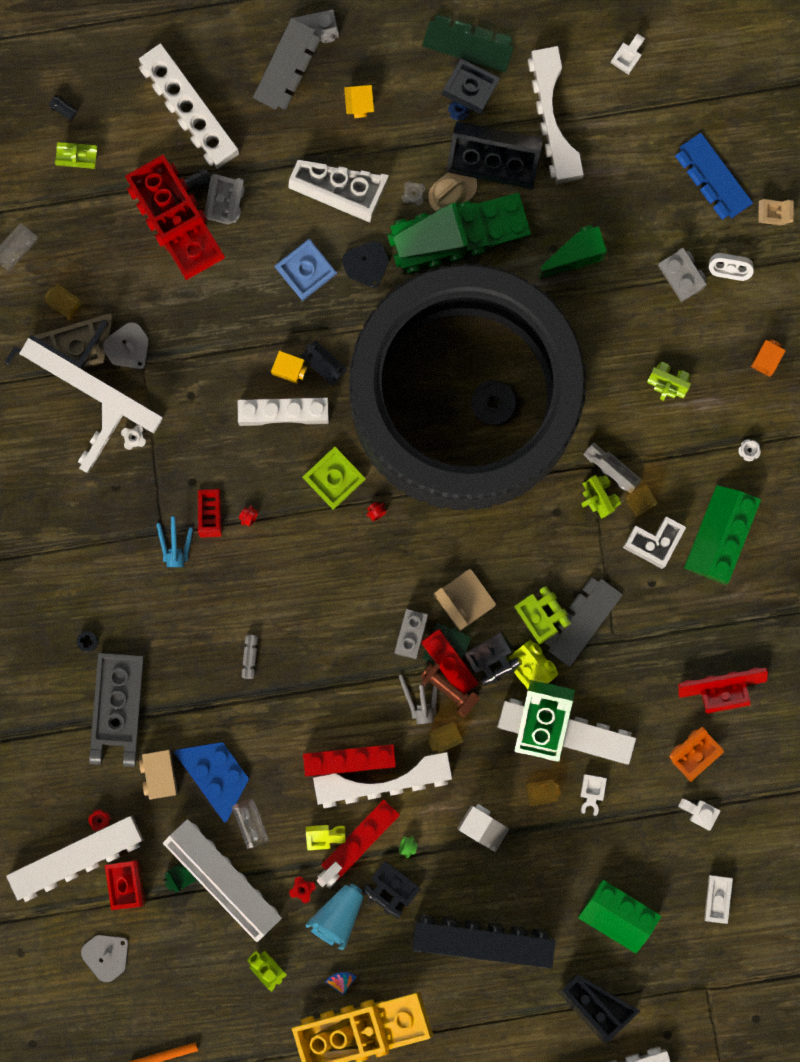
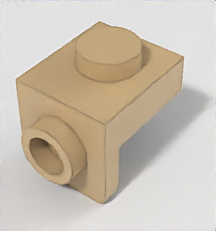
[759,199,795,226]

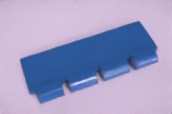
[675,133,753,220]

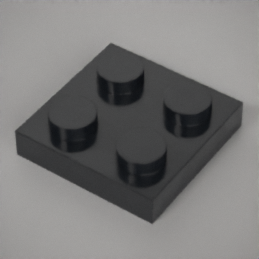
[441,59,500,114]

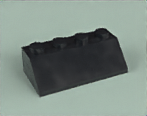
[446,121,543,189]

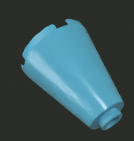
[306,884,364,950]

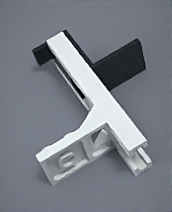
[4,320,163,473]

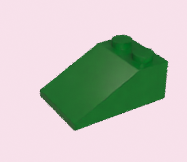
[538,225,607,279]
[515,680,575,762]

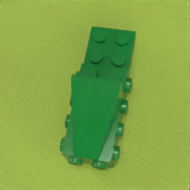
[387,192,531,274]

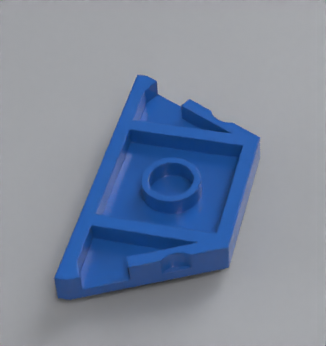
[174,742,249,823]

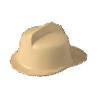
[428,173,477,211]

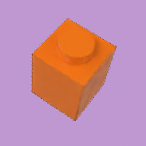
[750,340,786,377]

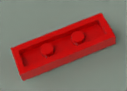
[421,628,479,694]

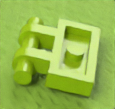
[514,586,571,644]

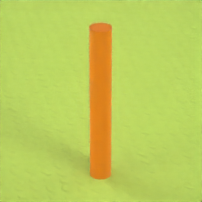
[130,1042,198,1062]

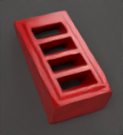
[198,489,222,538]

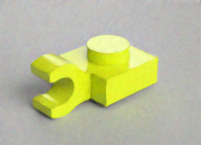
[306,825,346,850]

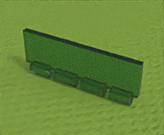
[422,14,514,73]

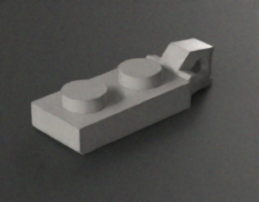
[583,443,642,494]

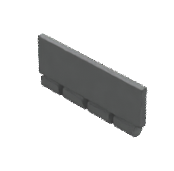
[253,18,321,110]
[544,577,622,667]

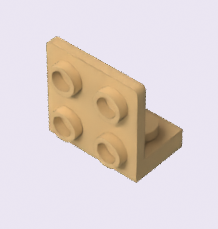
[434,569,496,631]

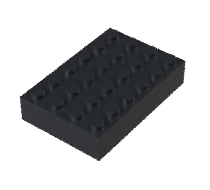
[412,914,556,969]

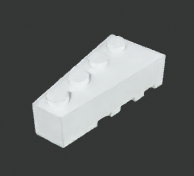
[289,160,389,222]

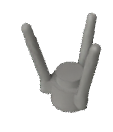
[399,674,438,724]

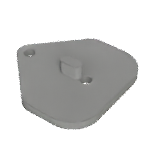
[103,323,148,369]
[81,935,128,982]

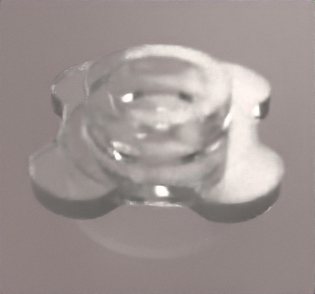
[402,181,425,205]

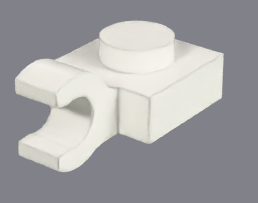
[611,34,645,75]
[678,799,720,831]
[316,862,342,889]

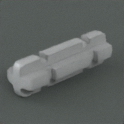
[242,635,258,679]

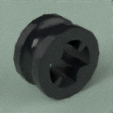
[77,631,98,652]

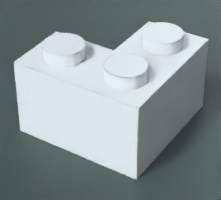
[623,517,686,569]

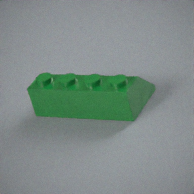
[684,485,761,585]

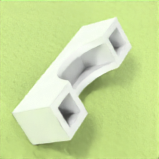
[238,398,329,426]

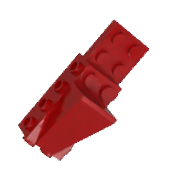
[125,154,225,280]

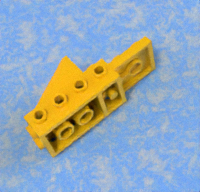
[292,992,434,1062]

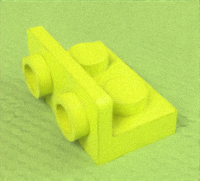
[509,640,558,689]

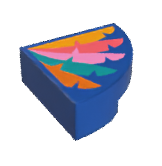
[325,972,357,995]

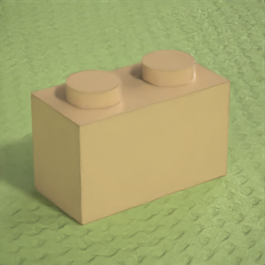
[139,750,178,800]

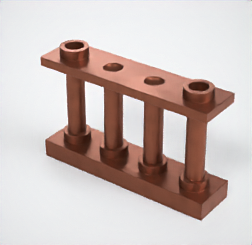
[420,663,480,718]

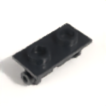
[300,340,348,386]

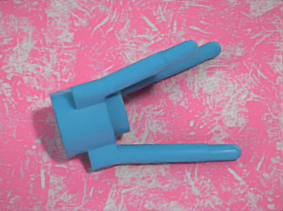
[156,516,193,567]

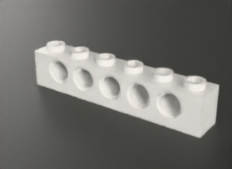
[139,43,239,170]

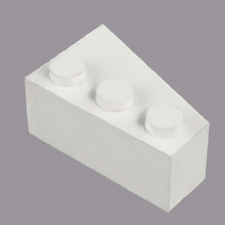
[457,804,509,852]

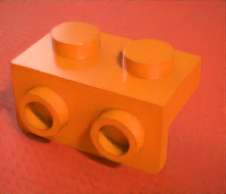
[669,727,724,782]

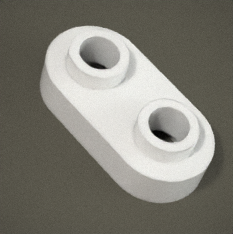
[709,253,753,281]

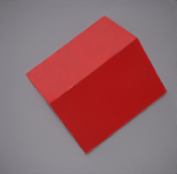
[105,859,146,910]

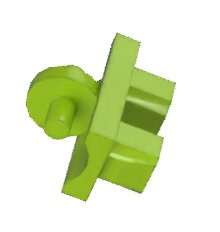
[55,142,98,169]
[647,362,691,401]
[581,475,621,519]
[247,951,287,992]

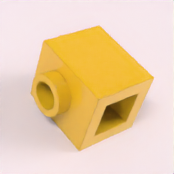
[344,85,374,118]
[271,351,307,384]

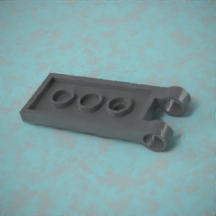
[89,653,144,767]

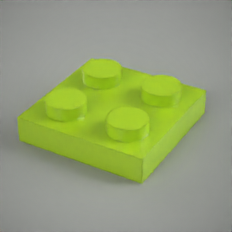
[302,447,366,510]

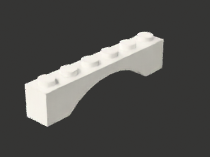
[528,46,584,184]
[313,752,452,808]

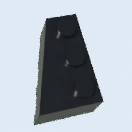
[557,975,641,1042]

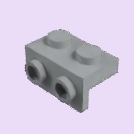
[204,174,245,224]

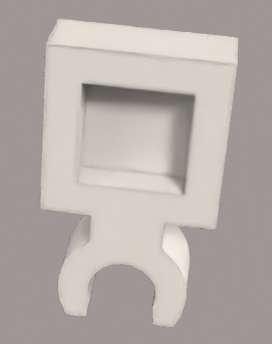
[580,774,607,816]

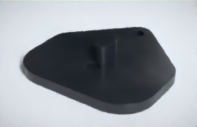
[342,241,389,288]

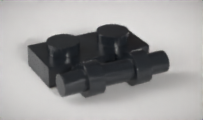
[465,631,522,686]
[362,861,421,919]

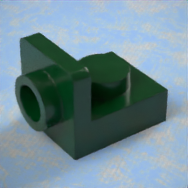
[163,863,197,893]

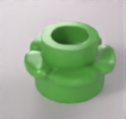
[399,836,417,858]

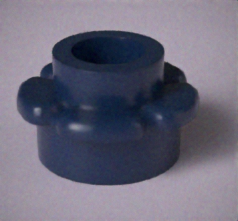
[448,101,470,120]

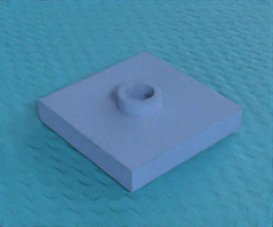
[275,239,337,302]

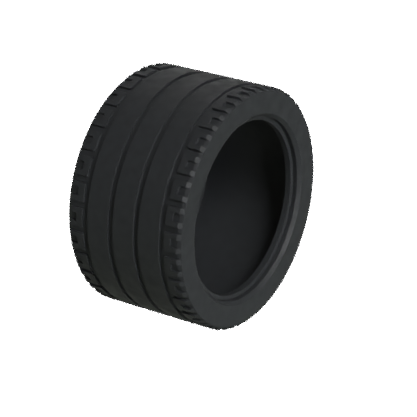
[349,263,586,511]

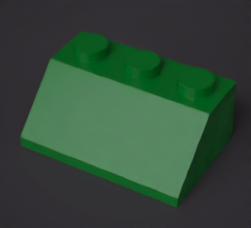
[578,879,662,954]

